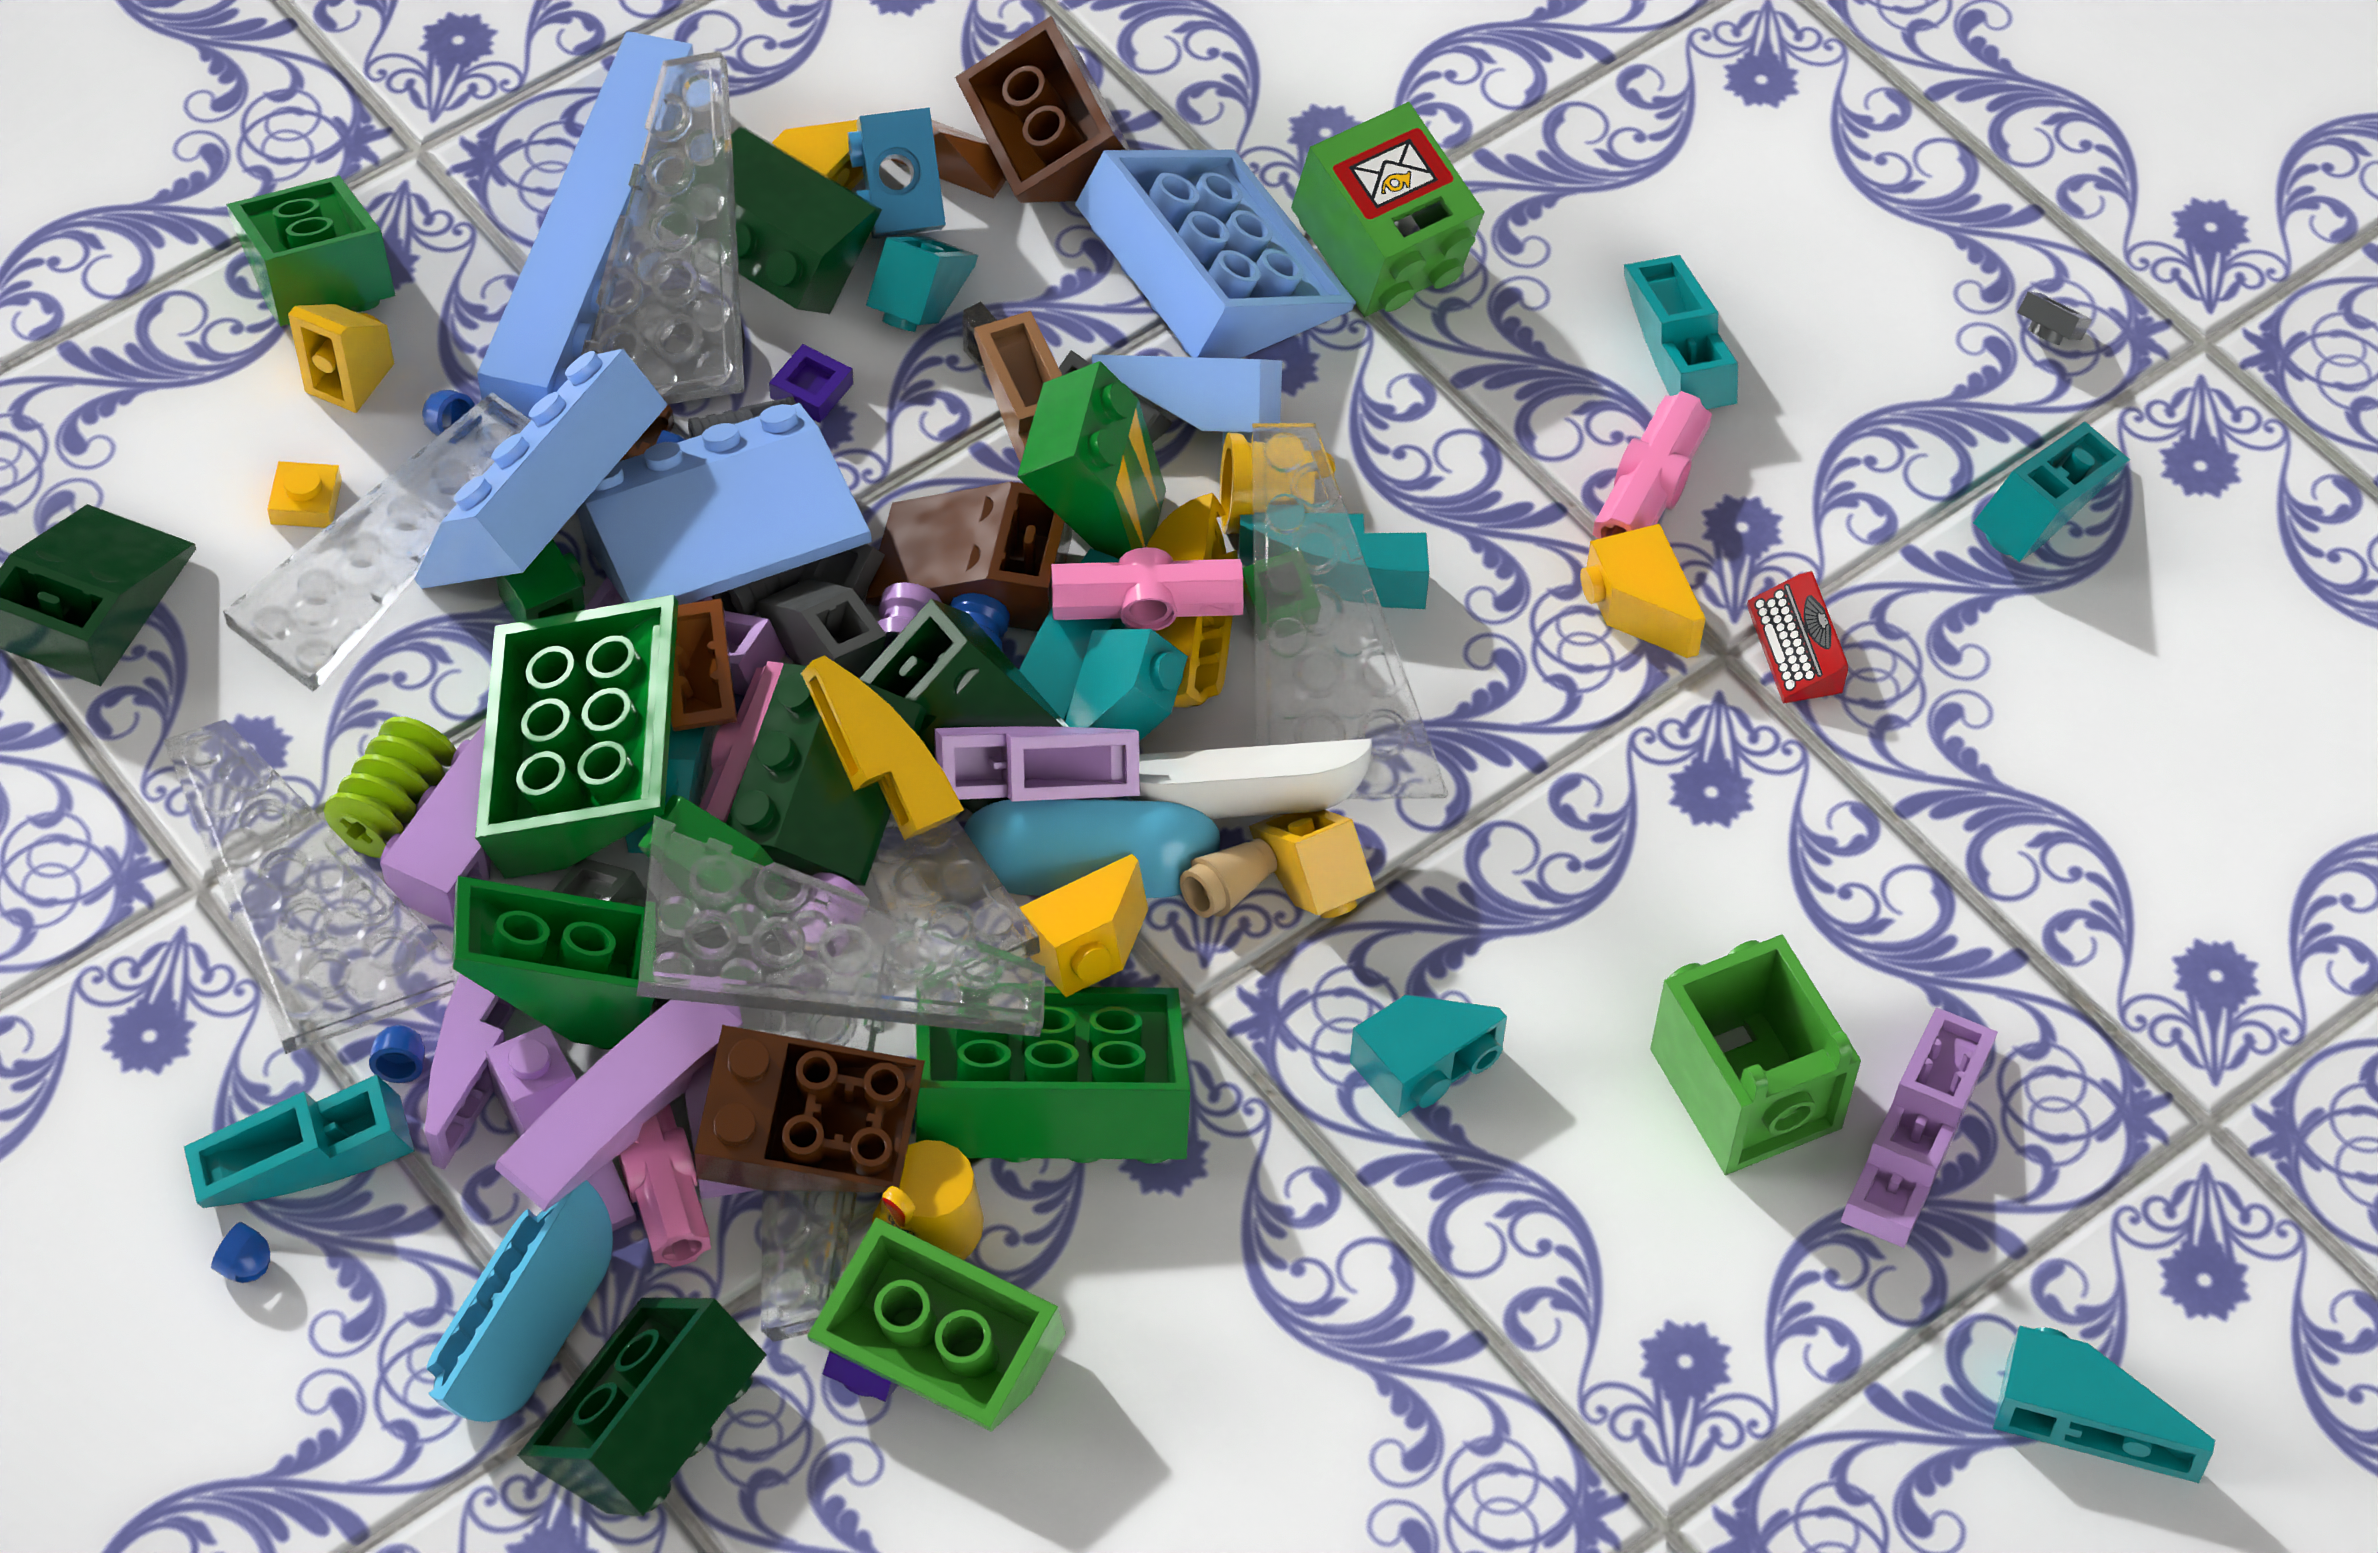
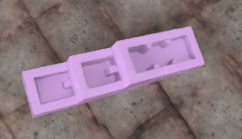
[425,974,516,1170]
[495,982,743,1212]
[1841,1007,1998,1248]

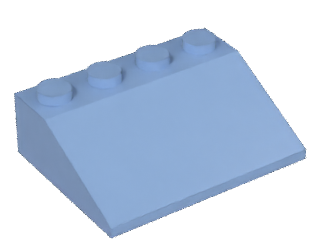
[1075,150,1356,359]
[414,349,668,589]
[577,403,872,605]

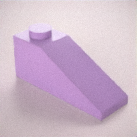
[485,1025,637,1232]

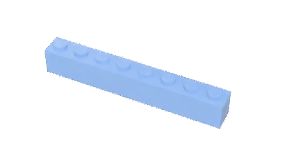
[477,31,702,421]

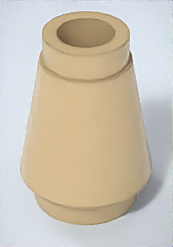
[1180,838,1277,918]

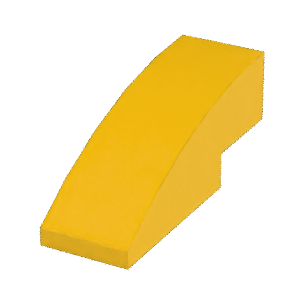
[801,655,964,841]

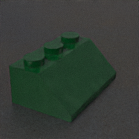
[660,126,882,314]
[726,663,927,886]
[517,1297,767,1517]

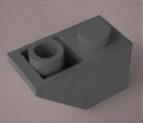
[755,578,887,679]

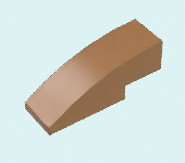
[974,310,1062,464]

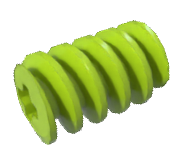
[323,717,456,858]

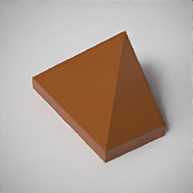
[891,120,1006,199]
[671,599,737,732]

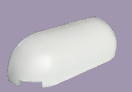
[1129,738,1372,819]

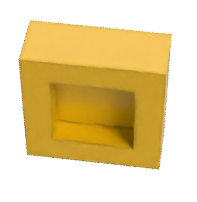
[267,461,342,528]

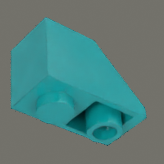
[1350,995,1507,1118]

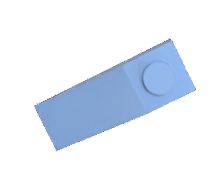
[1092,354,1282,444]

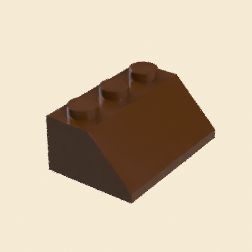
[955,16,1131,203]

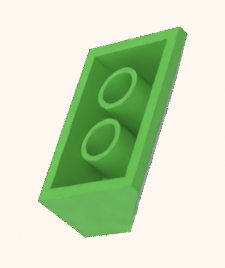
[807,1217,1066,1432]

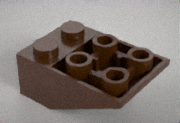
[866,481,1072,631]
[694,1025,925,1192]

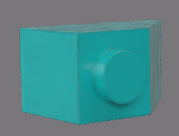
[866,236,978,332]
[1065,629,1188,741]

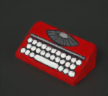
[1747,571,1848,704]

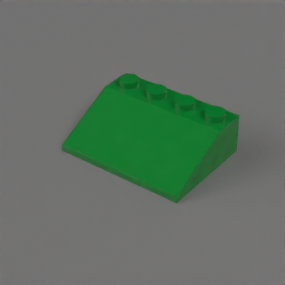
[475,595,679,879]
[915,985,1190,1164]

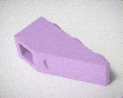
[380,720,491,928]

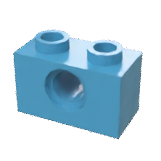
[848,107,946,239]

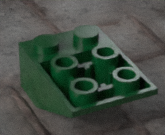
[0,504,196,687]
[860,598,1069,814]

